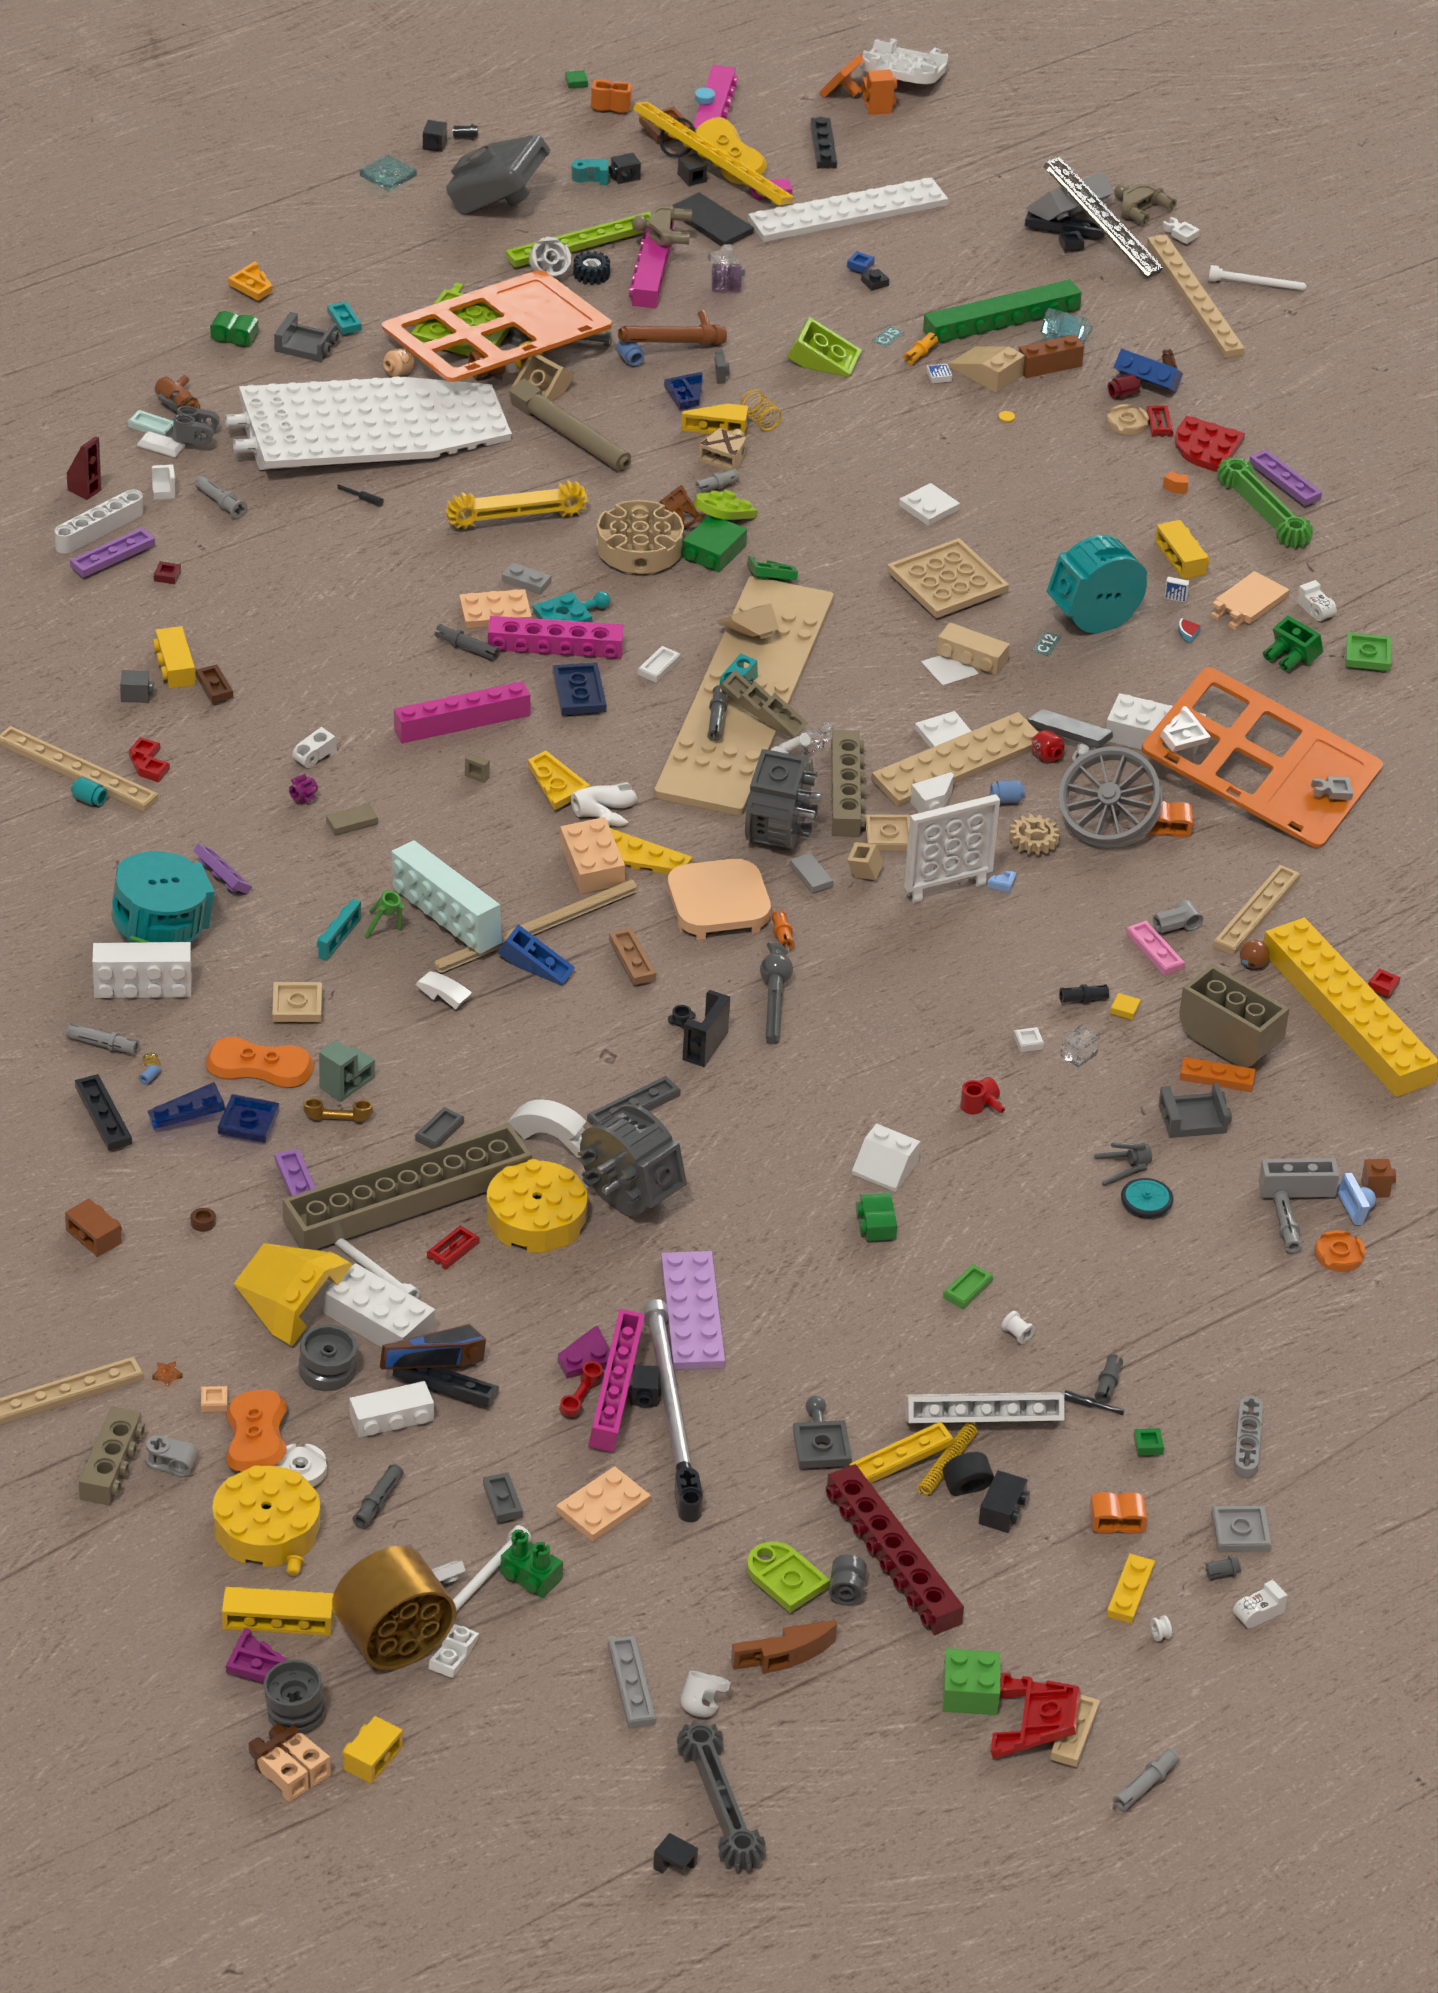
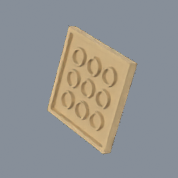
[887,538,1009,618]

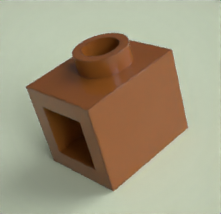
[1361,1159,1396,1198]

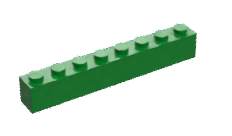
[923,279,1082,344]

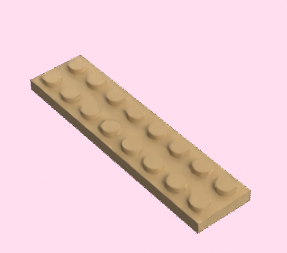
[871,712,1039,807]

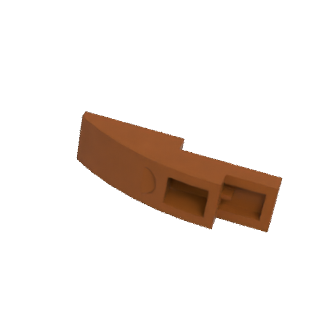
[731,1620,837,1674]

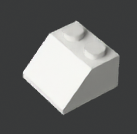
[852,1123,920,1192]

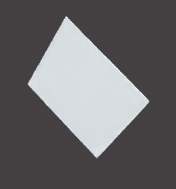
[921,655,979,685]

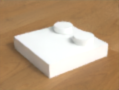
[899,483,960,526]
[915,711,971,748]

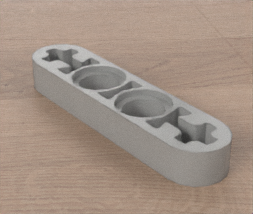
[1234,1396,1263,1478]

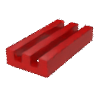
[1146,406,1173,437]
[427,1225,479,1270]

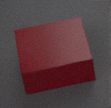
[154,561,181,585]

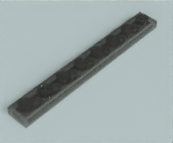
[1044,156,1163,278]

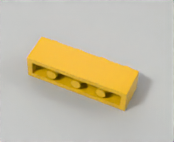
[222,1587,334,1636]

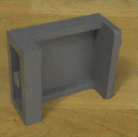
[274,312,339,362]
[1158,1083,1232,1138]

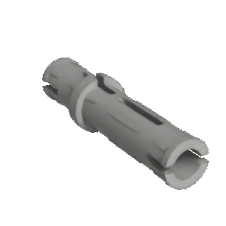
[66,1023,140,1055]
[1273,1190,1302,1253]
[1113,1748,1180,1811]

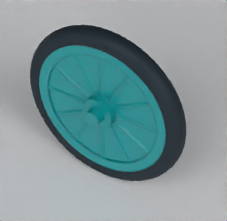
[1121,1178,1174,1217]

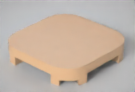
[667,859,771,940]

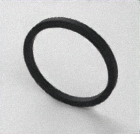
[659,118,696,158]

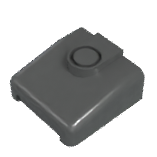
[446,134,551,215]

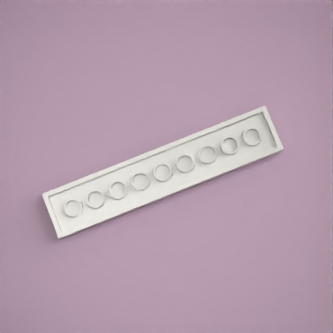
[748,178,948,242]

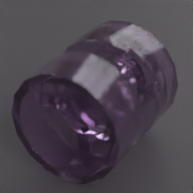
[712,263,742,291]

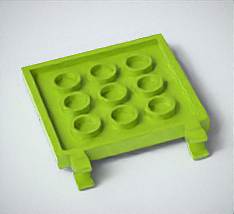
[411,282,511,356]

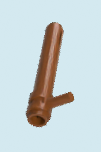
[618,310,727,345]

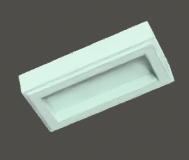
[128,410,173,437]

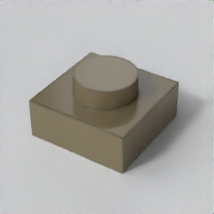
[465,753,490,783]

